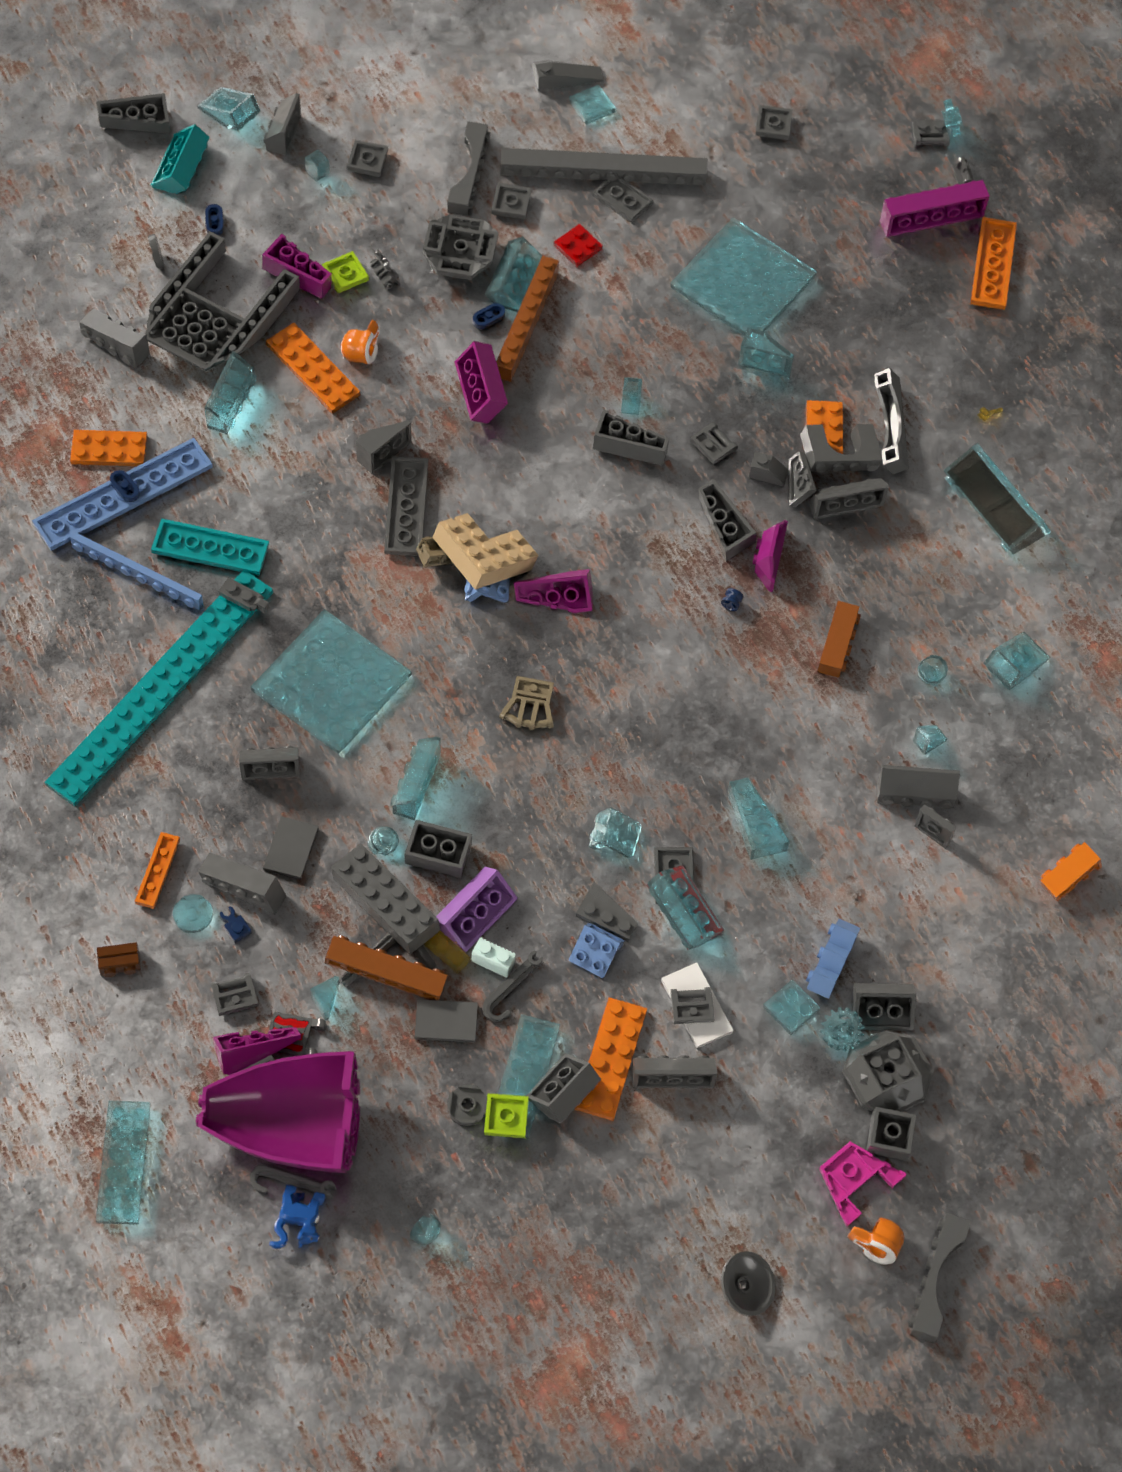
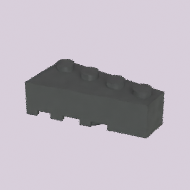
[96,93,171,134]
[79,308,150,368]
[593,409,669,466]
[699,479,756,561]

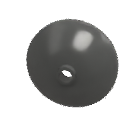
[721,1251,776,1316]

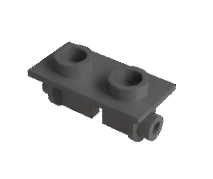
[952,157,974,184]

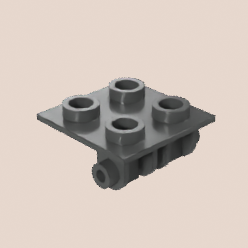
[369,246,400,289]

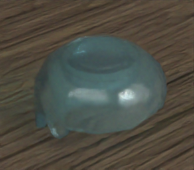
[917,655,948,685]
[367,826,399,856]
[410,1214,441,1245]

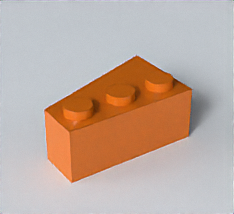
[1040,842,1102,901]

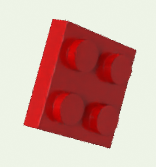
[553,224,603,267]

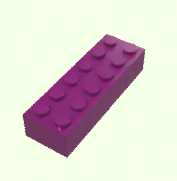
[880,180,989,237]

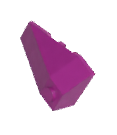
[514,569,593,613]
[213,1027,301,1075]

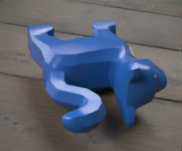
[269,1185,326,1249]

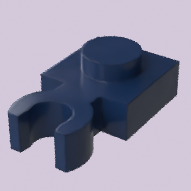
[220,906,252,943]

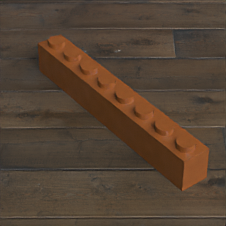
[496,256,559,382]

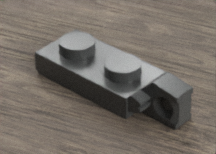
[218,577,270,614]

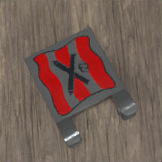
[268,1011,327,1056]

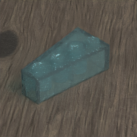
[728,778,790,860]

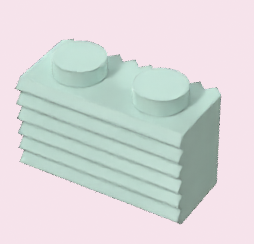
[472,938,515,978]

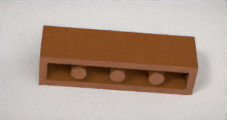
[817,601,861,678]

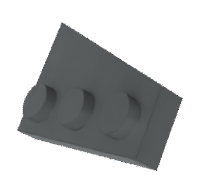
[789,451,816,508]
[576,882,638,942]

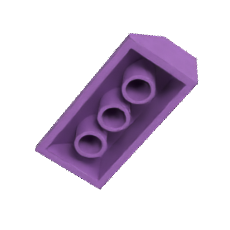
[436,867,518,953]

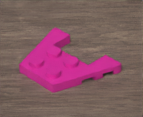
[819,1141,907,1227]

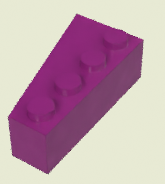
[262,233,332,299]

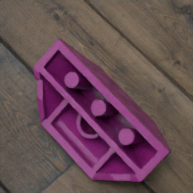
[752,520,788,592]

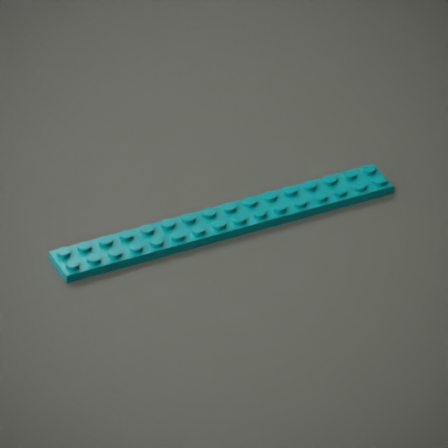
[45,571,273,806]

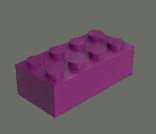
[454,341,508,424]

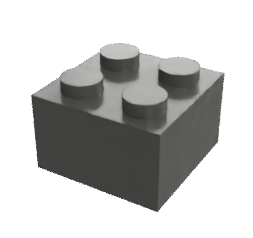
[866,1107,916,1161]

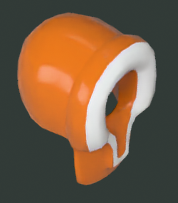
[340,320,380,365]
[848,1217,905,1265]

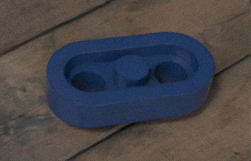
[205,204,224,235]
[473,303,505,329]
[110,470,140,502]

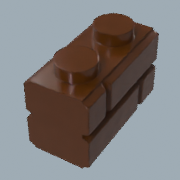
[97,942,141,977]

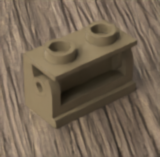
[416,536,454,567]

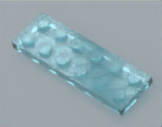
[498,1014,560,1139]
[96,1101,151,1225]

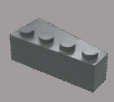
[198,852,287,915]

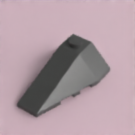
[531,60,604,91]

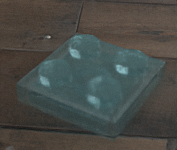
[569,84,615,125]
[763,979,820,1035]

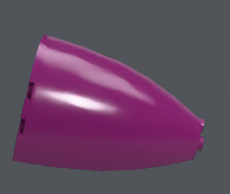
[196,1051,360,1173]

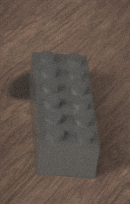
[331,843,440,955]

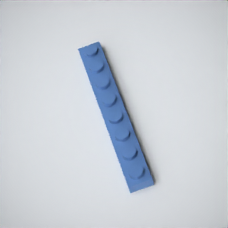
[70,532,203,610]

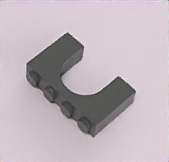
[800,424,883,472]

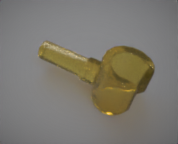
[977,407,1003,421]

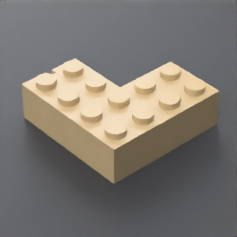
[433,513,539,590]

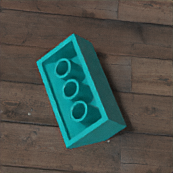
[150,124,210,194]

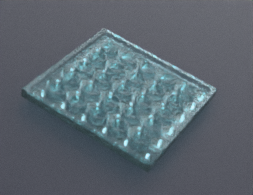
[670,218,817,342]
[251,609,412,754]

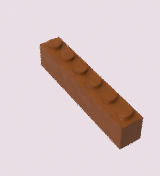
[324,936,447,1000]

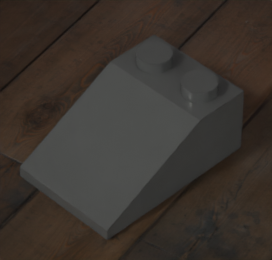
[356,420,412,474]

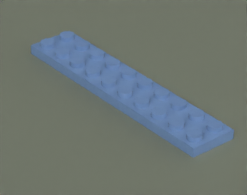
[32,438,213,551]

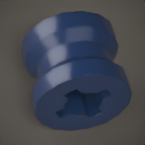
[721,588,744,611]

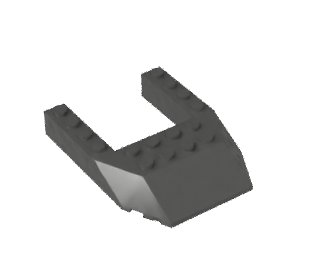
[145,231,300,371]

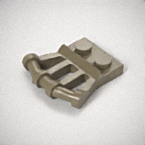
[499,676,554,731]

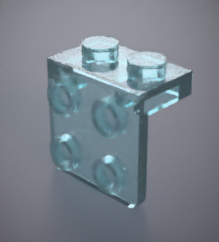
[588,807,641,858]

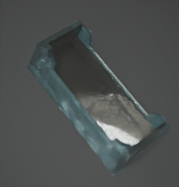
[943,442,1051,555]

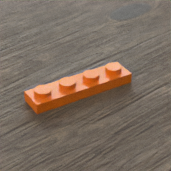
[135,832,180,909]

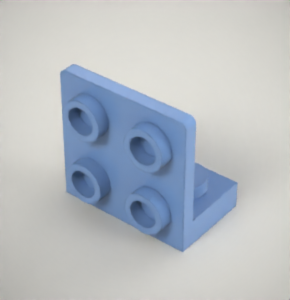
[569,923,625,978]

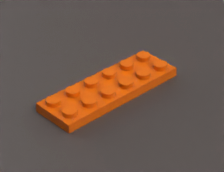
[970,217,1017,310]
[266,322,360,414]
[575,997,647,1121]

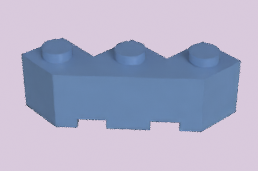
[806,919,861,999]

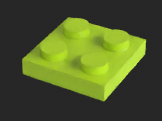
[322,251,369,294]
[484,1093,529,1138]

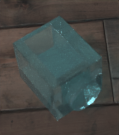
[305,149,330,181]

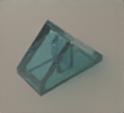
[621,377,642,415]
[913,725,948,755]
[310,976,340,1020]

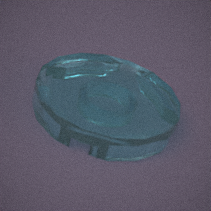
[173,894,213,933]

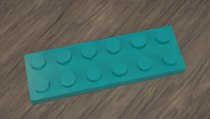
[151,518,269,576]

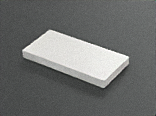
[661,963,733,1049]

